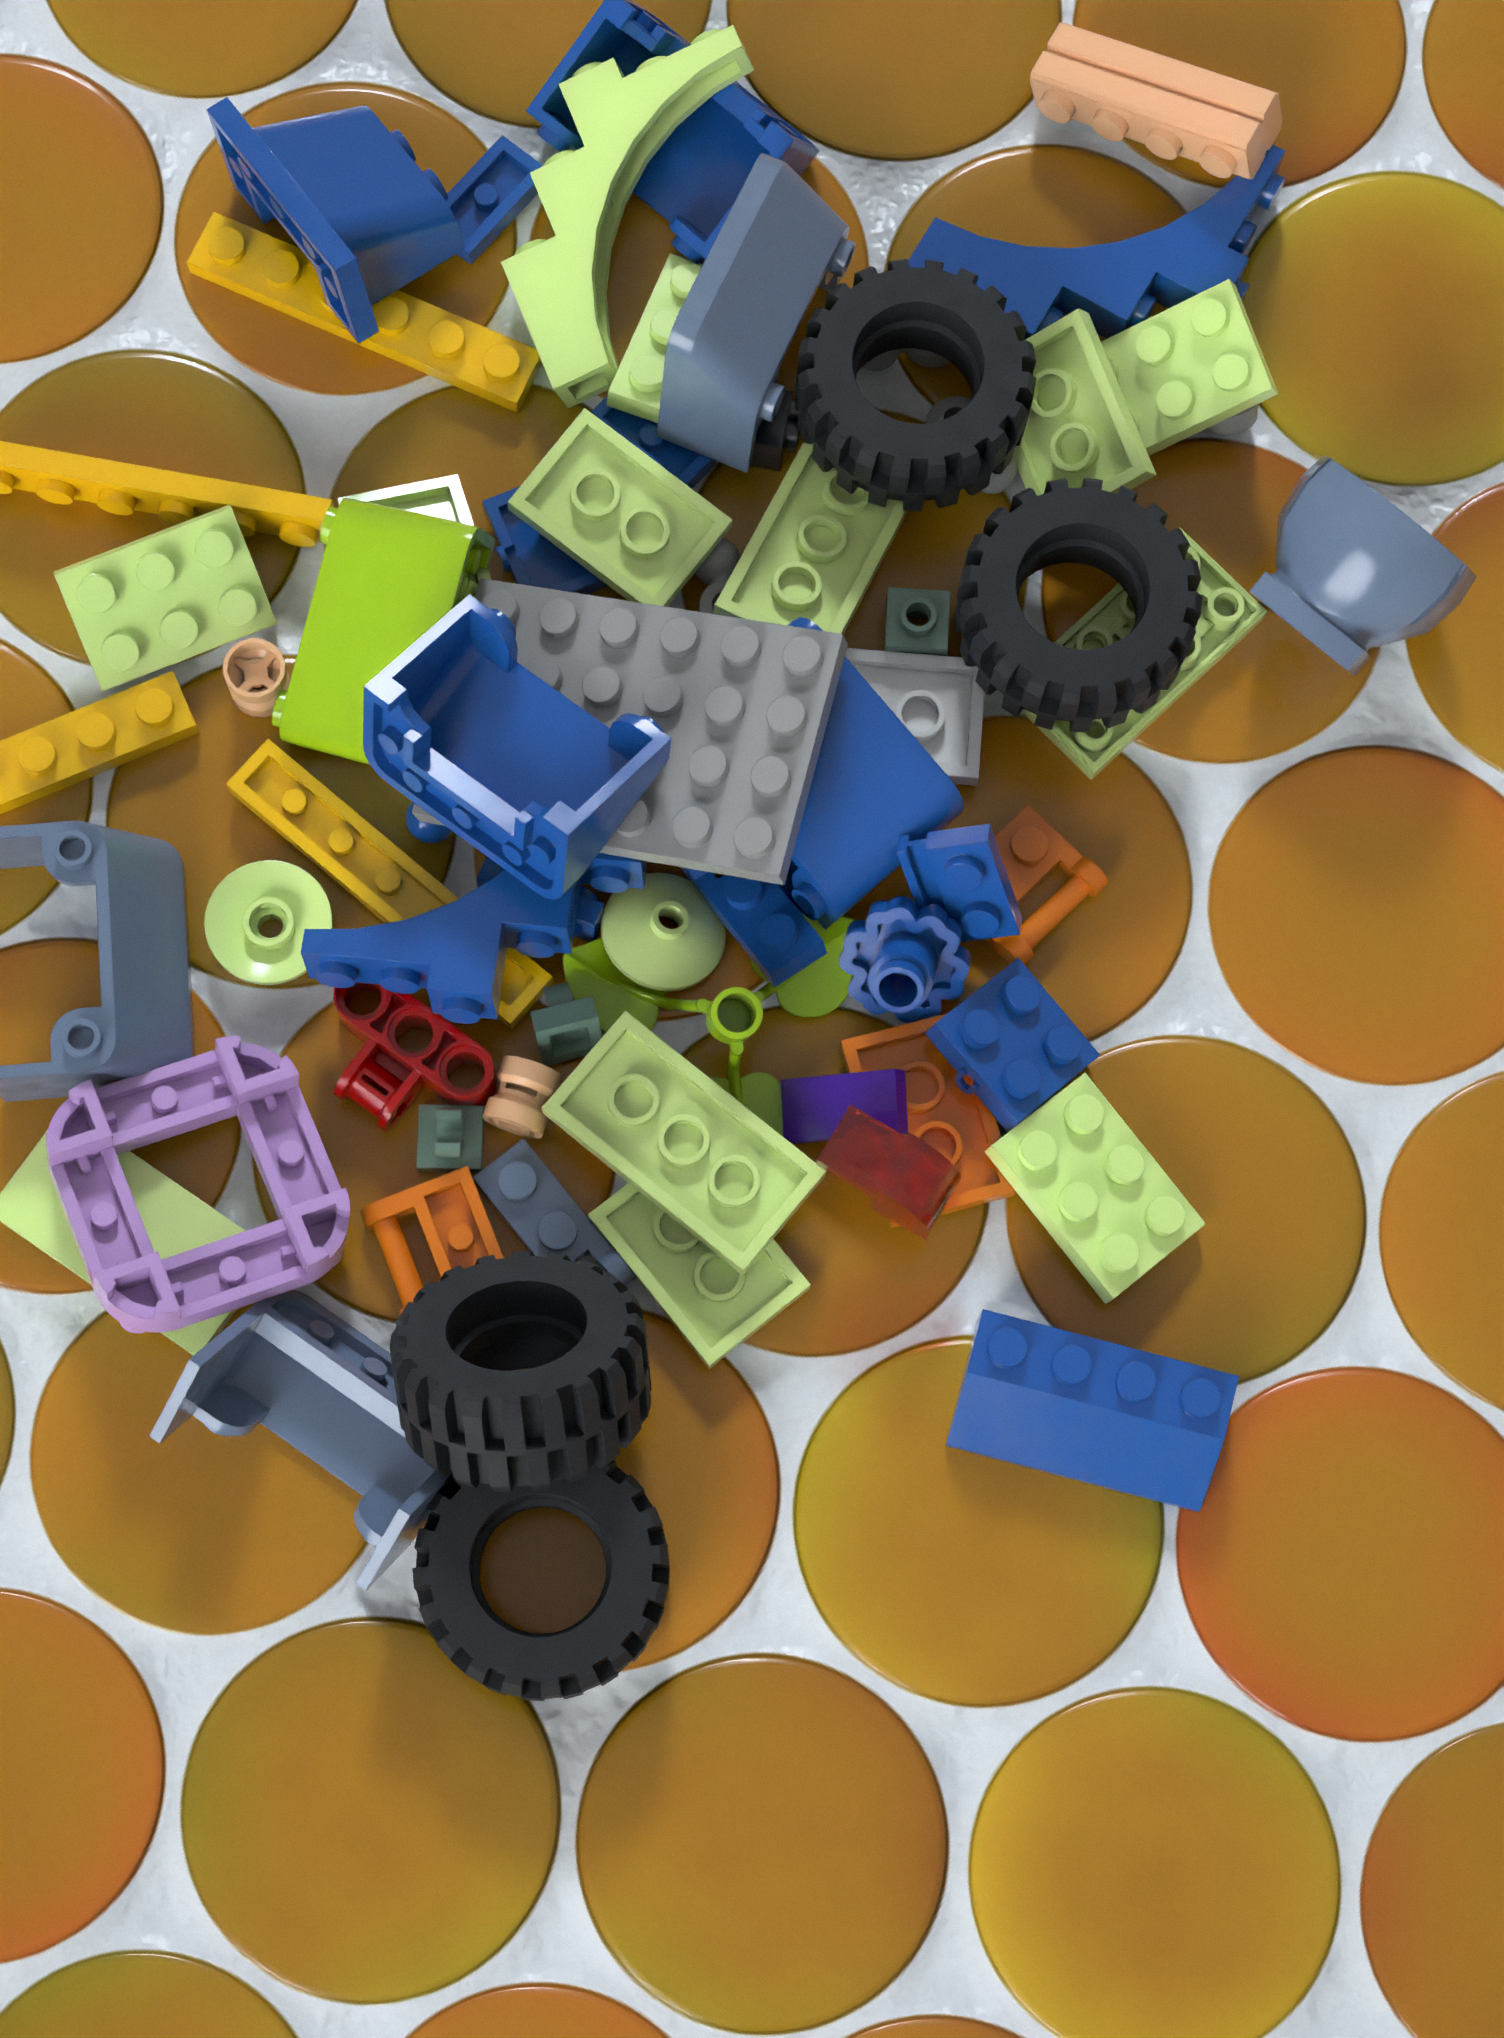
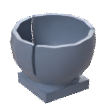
[1249,456,1477,677]

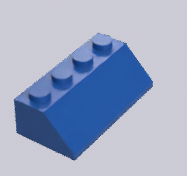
[945,1309,1239,1512]

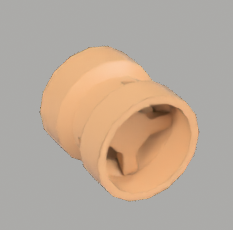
[223,638,291,717]
[482,1055,563,1139]

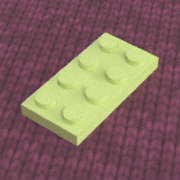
[713,442,908,635]
[542,1011,826,1275]

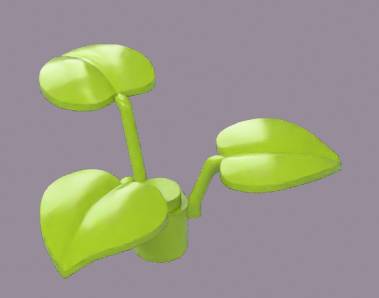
[563,914,856,1136]

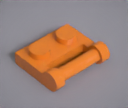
[984,804,1109,965]
[360,1166,504,1315]

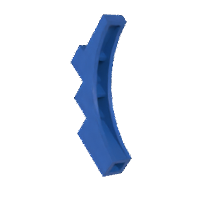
[909,144,1286,340]
[301,853,648,1024]

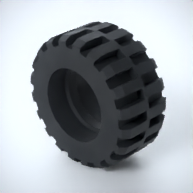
[795,259,1037,511]
[955,478,1203,732]
[389,1251,652,1492]
[412,1460,670,1701]

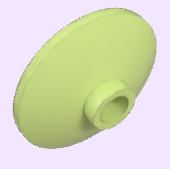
[204,860,333,985]
[601,873,726,991]

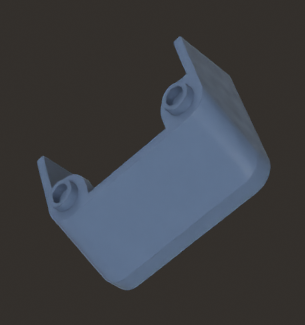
[657,153,856,473]
[0,821,195,1102]
[149,1289,453,1591]

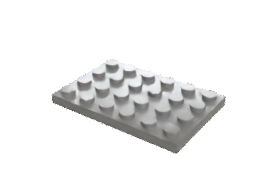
[412,578,848,885]

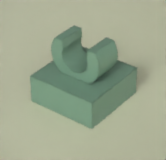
[530,982,602,1066]
[416,1104,484,1174]

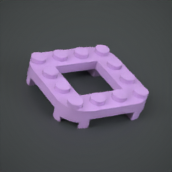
[46,1036,350,1334]

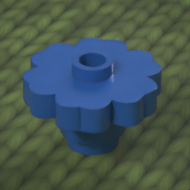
[839,896,971,1023]

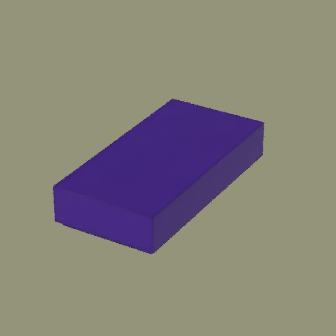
[781,1069,908,1144]

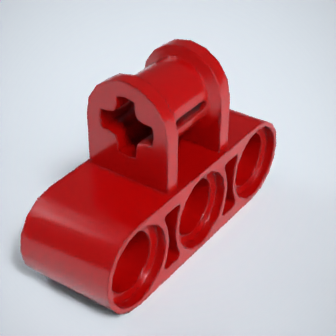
[333,982,497,1132]

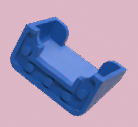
[526,0,820,264]
[363,594,672,900]
[788,617,964,930]

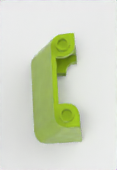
[272,498,496,765]

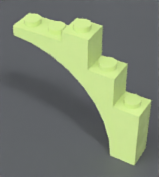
[501,25,754,408]

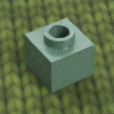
[883,587,950,656]

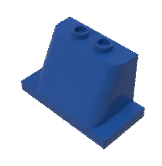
[206,97,465,344]

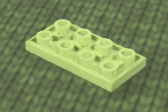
[1021,527,1267,780]
[0,1130,246,1356]

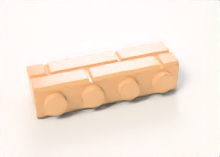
[1030,22,1283,180]

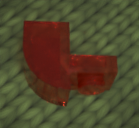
[816,1104,962,1240]

